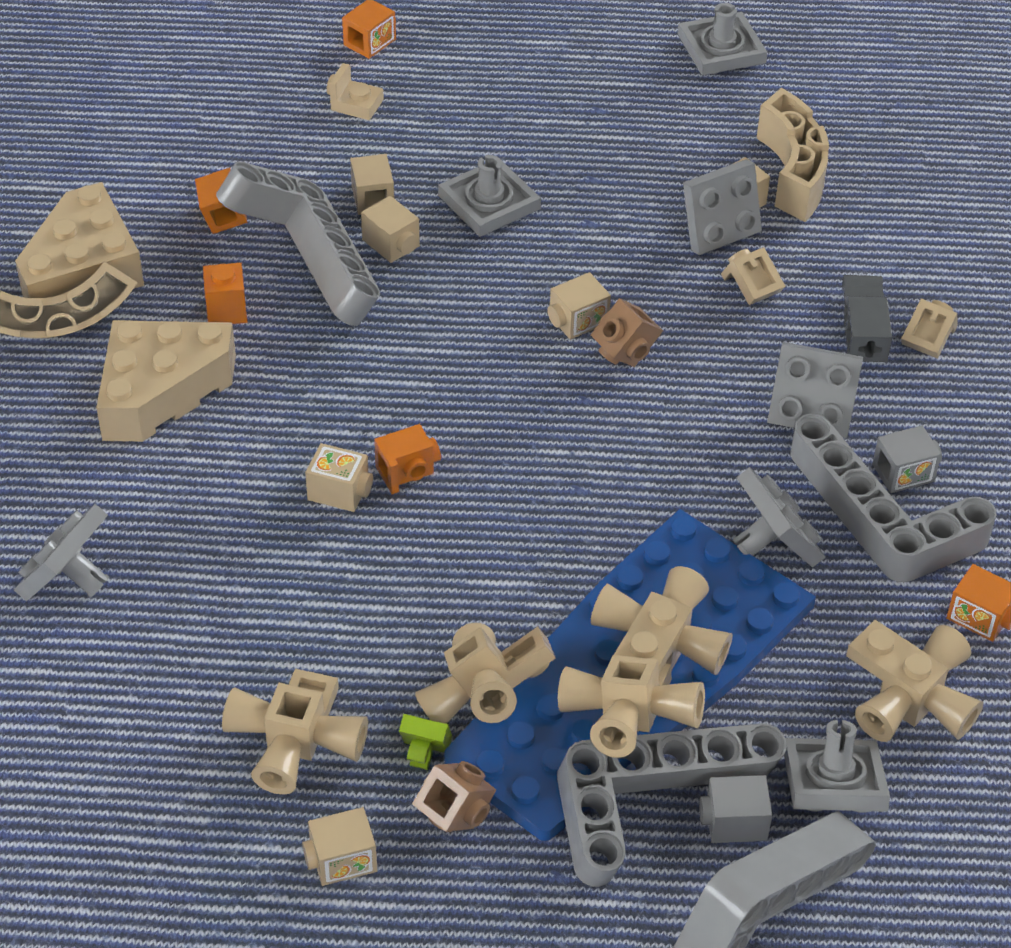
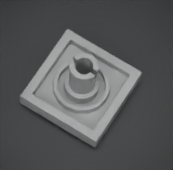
[678,3,768,75]
[438,155,541,237]
[683,159,762,255]
[767,342,863,438]
[733,467,826,567]
[14,504,109,602]
[784,720,890,813]

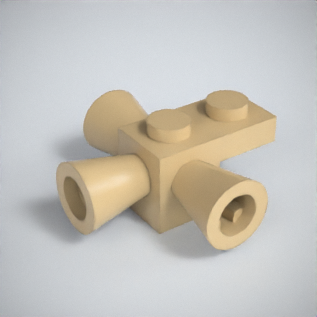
[591,566,733,675]
[846,620,983,742]
[415,623,556,724]
[558,655,705,758]
[222,669,368,794]

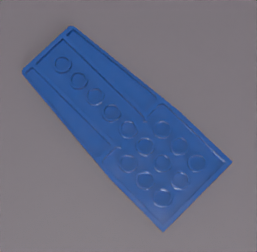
[444,509,816,841]

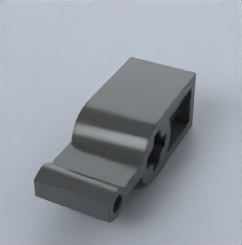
[842,275,892,362]

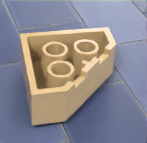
[15,182,144,298]
[96,320,236,442]

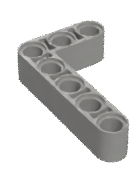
[216,161,380,326]
[791,414,997,583]
[557,723,787,887]
[673,811,876,948]

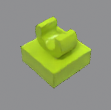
[399,714,453,770]

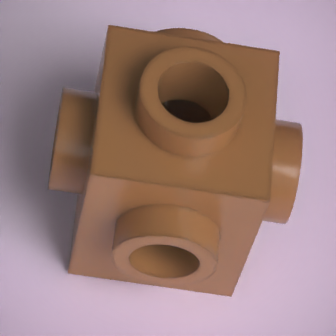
[591,298,663,367]
[412,761,496,832]

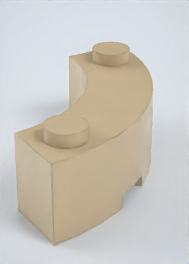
[757,88,829,222]
[0,262,138,338]

